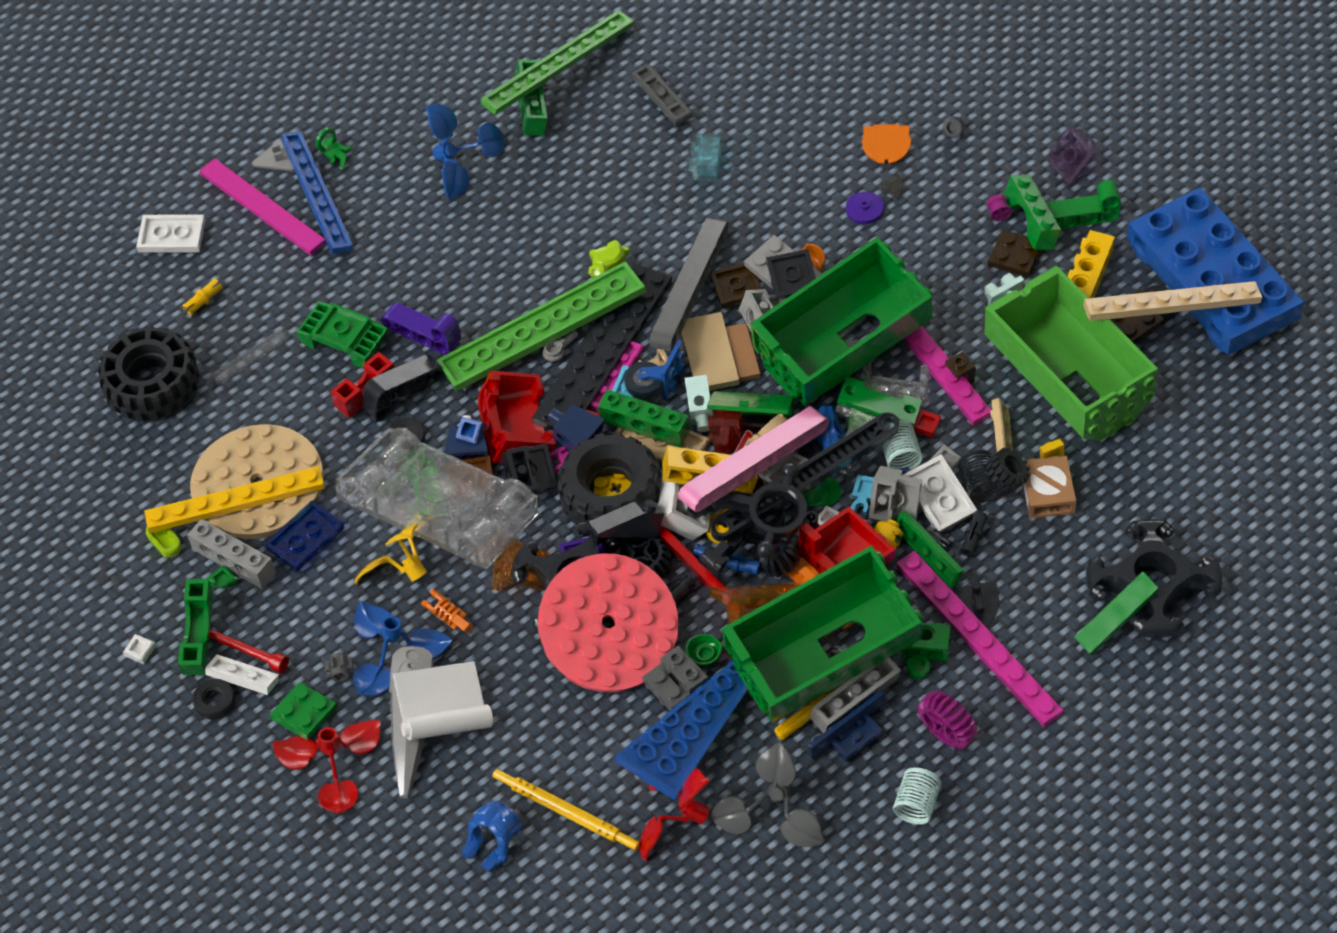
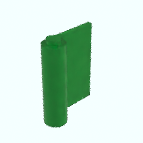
[707,391,794,418]

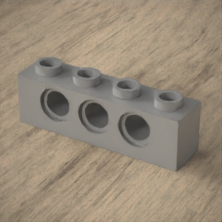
[187,519,276,589]
[810,657,901,734]

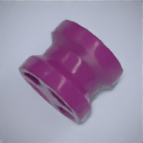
[987,194,1012,221]

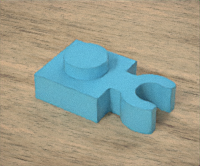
[851,475,874,516]

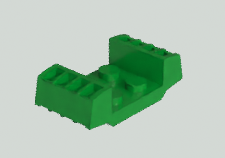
[296,301,388,368]

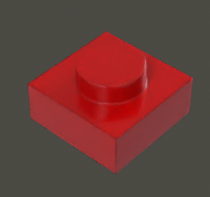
[913,409,941,438]

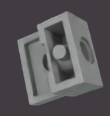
[739,289,785,331]
[869,466,922,521]

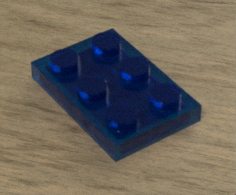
[264,500,345,572]

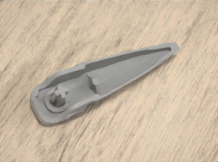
[389,646,433,798]

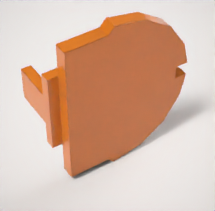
[861,124,911,165]

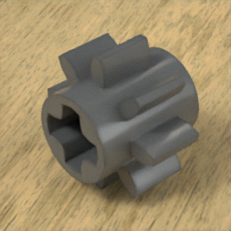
[325,653,354,682]

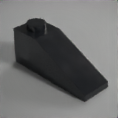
[588,500,664,538]

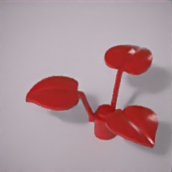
[273,720,381,814]
[639,768,710,861]

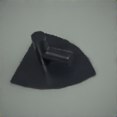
[950,581,999,628]

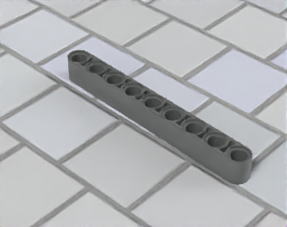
[650,217,729,352]

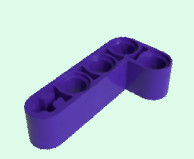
[381,302,462,355]

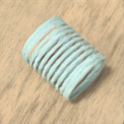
[882,420,922,470]
[893,768,942,824]

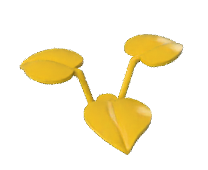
[355,516,437,585]

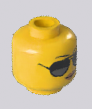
[874,519,904,550]

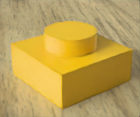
[1040,439,1064,459]

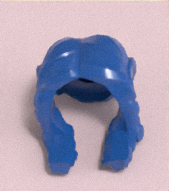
[461,801,522,872]

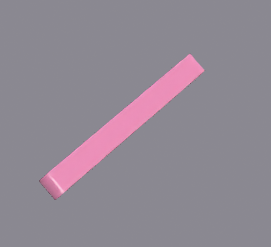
[678,407,829,512]

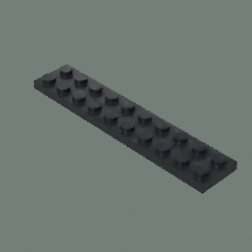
[532,263,672,431]

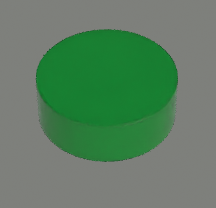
[906,655,930,680]

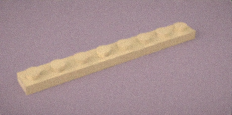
[1083,281,1262,321]

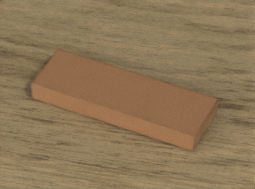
[725,323,760,382]

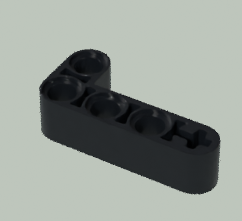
[362,354,444,422]

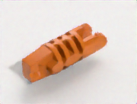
[421,588,474,634]

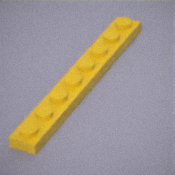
[144,466,325,533]

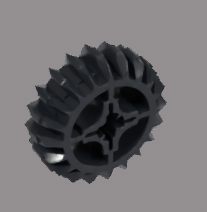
[610,534,671,577]

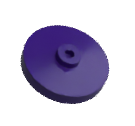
[846,192,884,224]

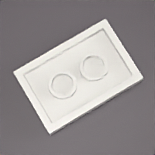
[136,215,205,252]
[903,454,977,533]

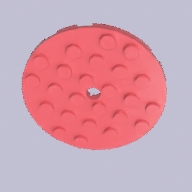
[538,554,678,693]

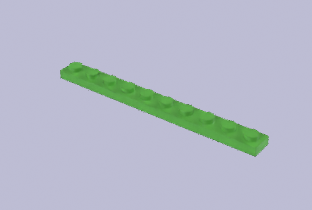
[481,10,633,115]

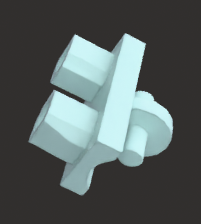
[984,273,1024,305]

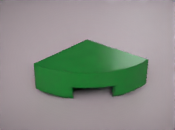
[206,565,239,588]

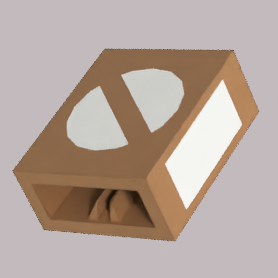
[1023,456,1076,519]

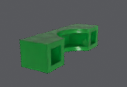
[1004,174,1061,250]
[178,579,214,675]

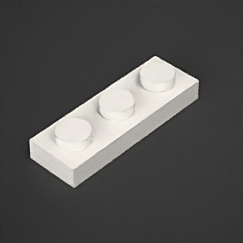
[205,655,279,695]

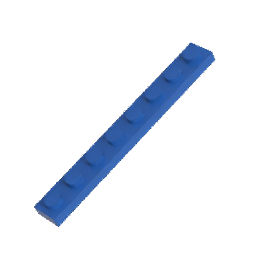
[281,131,353,254]

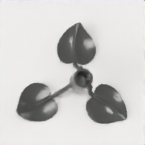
[711,741,824,847]

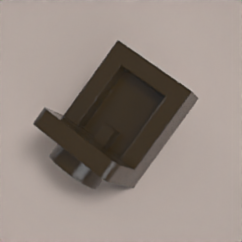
[945,352,976,385]

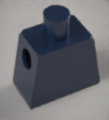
[548,405,604,451]

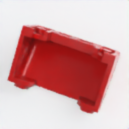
[478,371,557,464]

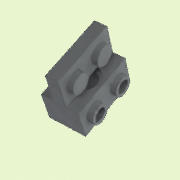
[642,646,708,711]

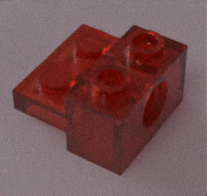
[708,410,743,455]

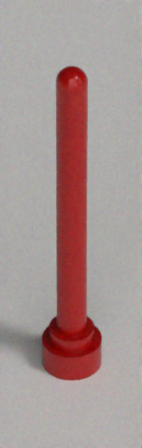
[210,629,289,673]

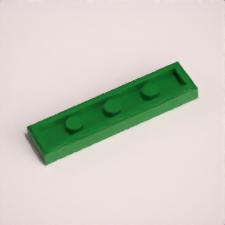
[896,510,964,589]
[1075,572,1160,655]

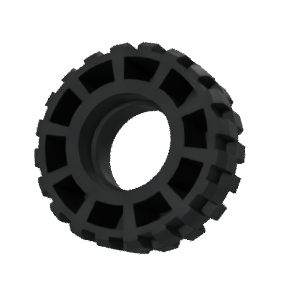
[98,326,199,421]

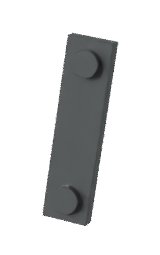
[631,64,693,126]

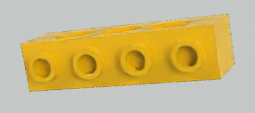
[1068,230,1115,298]
[662,446,758,494]

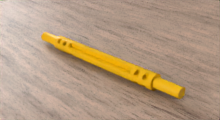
[492,769,640,851]

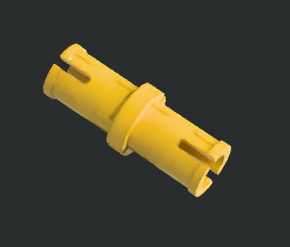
[182,278,223,316]

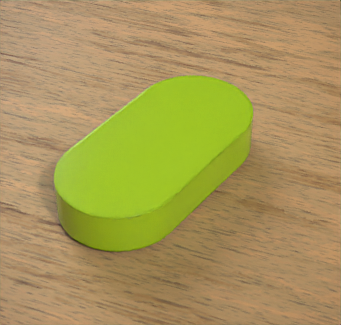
[146,527,182,557]

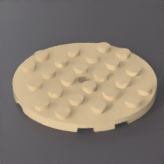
[190,424,324,539]

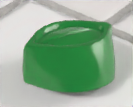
[685,634,724,667]

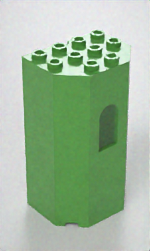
[984,265,1158,441]

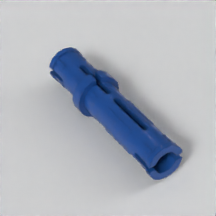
[693,544,762,576]

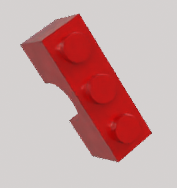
[330,352,394,418]

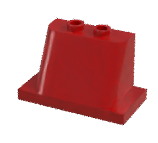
[798,507,896,574]

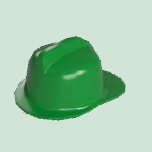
[790,478,841,507]

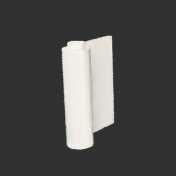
[393,661,493,740]

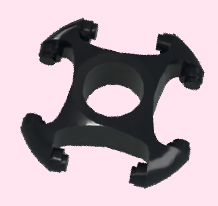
[1086,519,1223,638]
[510,520,620,635]

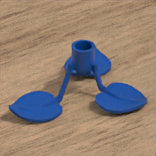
[425,104,505,200]
[353,600,452,696]

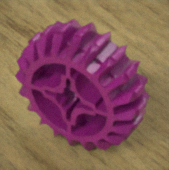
[918,690,977,750]

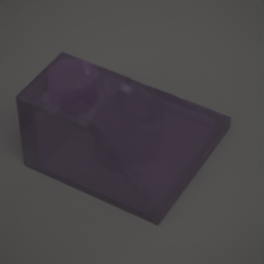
[1045,126,1097,185]

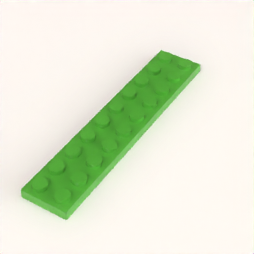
[437,261,646,392]

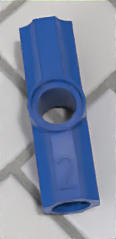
[816,406,845,451]

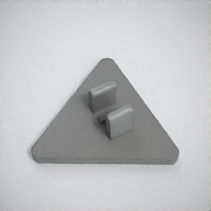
[252,138,294,171]

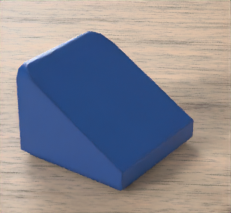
[455,417,486,444]

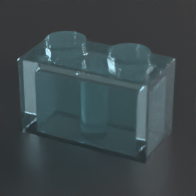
[688,134,722,180]

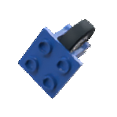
[624,340,686,400]

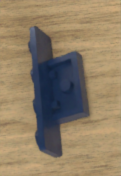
[808,691,885,762]

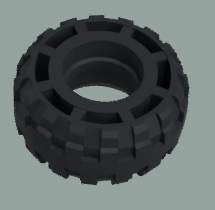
[558,433,662,524]

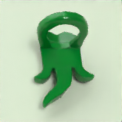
[316,127,351,170]

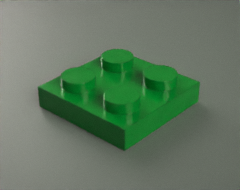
[270,682,337,741]

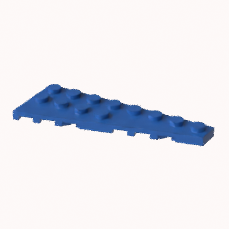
[613,660,748,800]

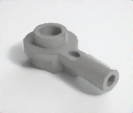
[542,330,578,362]

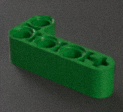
[1046,180,1121,229]

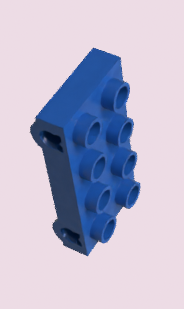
[1127,187,1304,356]

